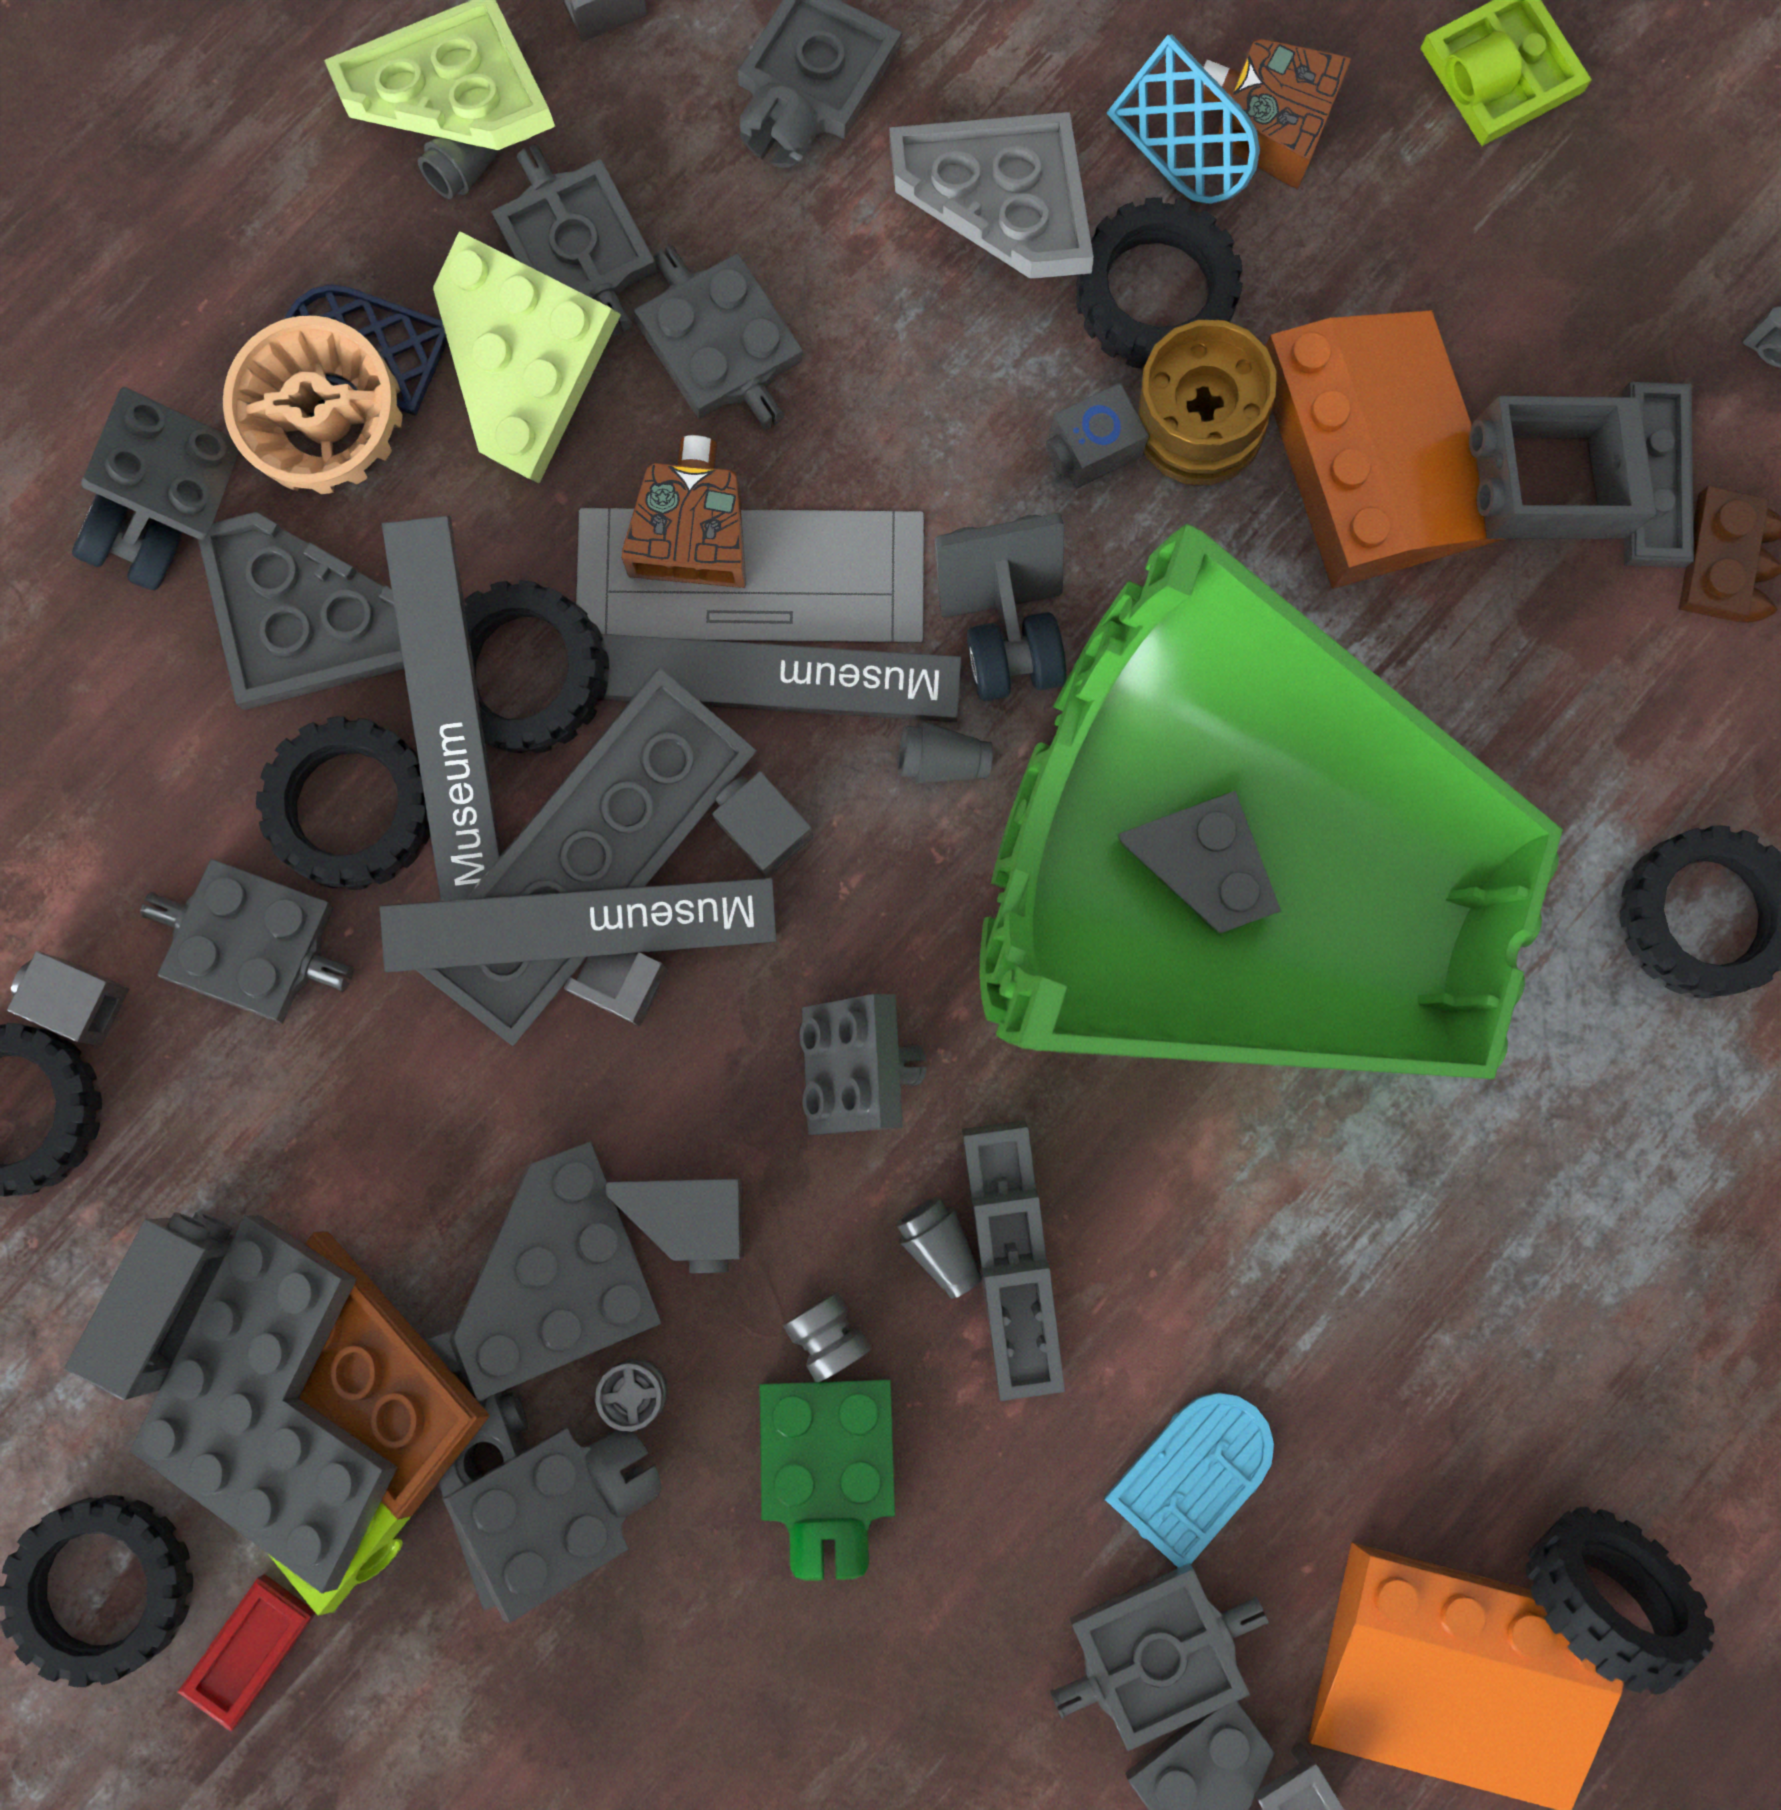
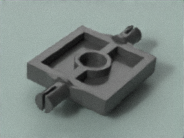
[491,145,658,336]
[634,245,803,429]
[140,859,354,1024]
[1050,1563,1269,1751]

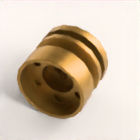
[1138,320,1276,485]

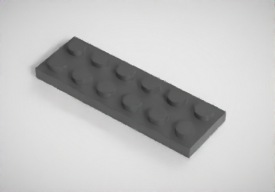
[416,668,757,1046]

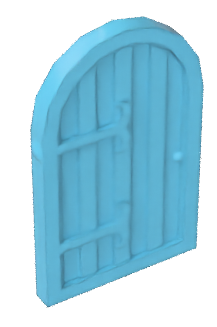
[1103,1392,1274,1568]

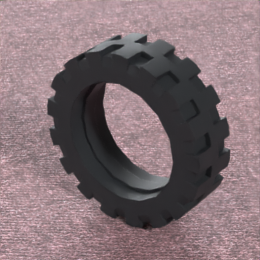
[1076,197,1243,369]
[464,580,609,754]
[256,716,431,890]
[1620,825,1781,998]
[0,1023,102,1197]
[0,1495,194,1687]
[1526,1507,1714,1695]

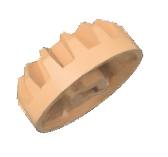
[223,316,402,494]

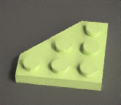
[324,0,555,150]
[433,231,621,483]

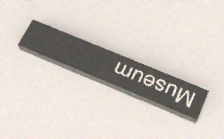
[381,516,502,901]
[597,634,961,722]
[379,878,776,972]

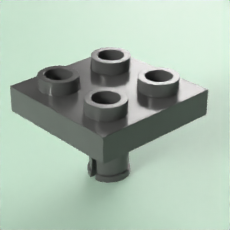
[799,994,927,1135]

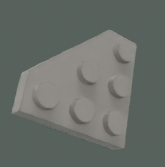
[889,112,1094,279]

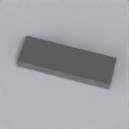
[1623,382,1694,568]

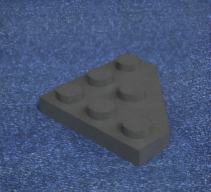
[198,512,404,710]
[449,1141,661,1401]

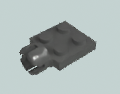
[738,0,902,168]
[442,1428,661,1623]

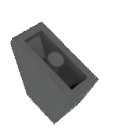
[606,1179,744,1273]

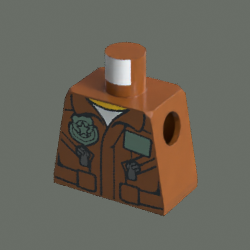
[1193,39,1351,189]
[621,435,746,588]

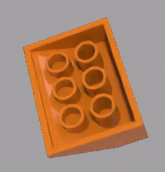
[1265,310,1505,589]
[1308,1542,1624,1810]

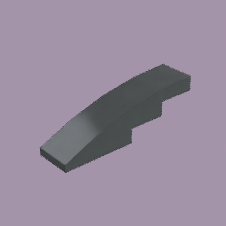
[962,1120,1065,1401]

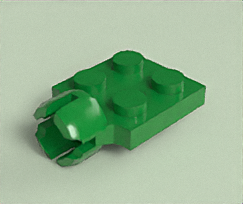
[759,1380,895,1581]

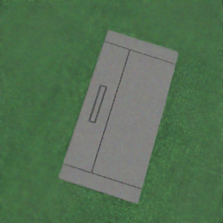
[576,508,924,642]

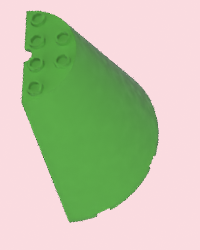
[979,524,1563,1079]

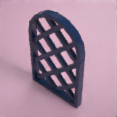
[285,284,448,416]

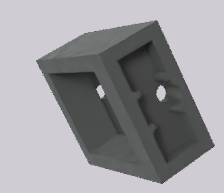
[1469,396,1657,539]
[64,1212,233,1400]

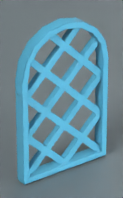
[1106,35,1260,204]

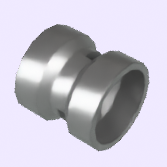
[783,1292,872,1383]
[595,1359,668,1432]

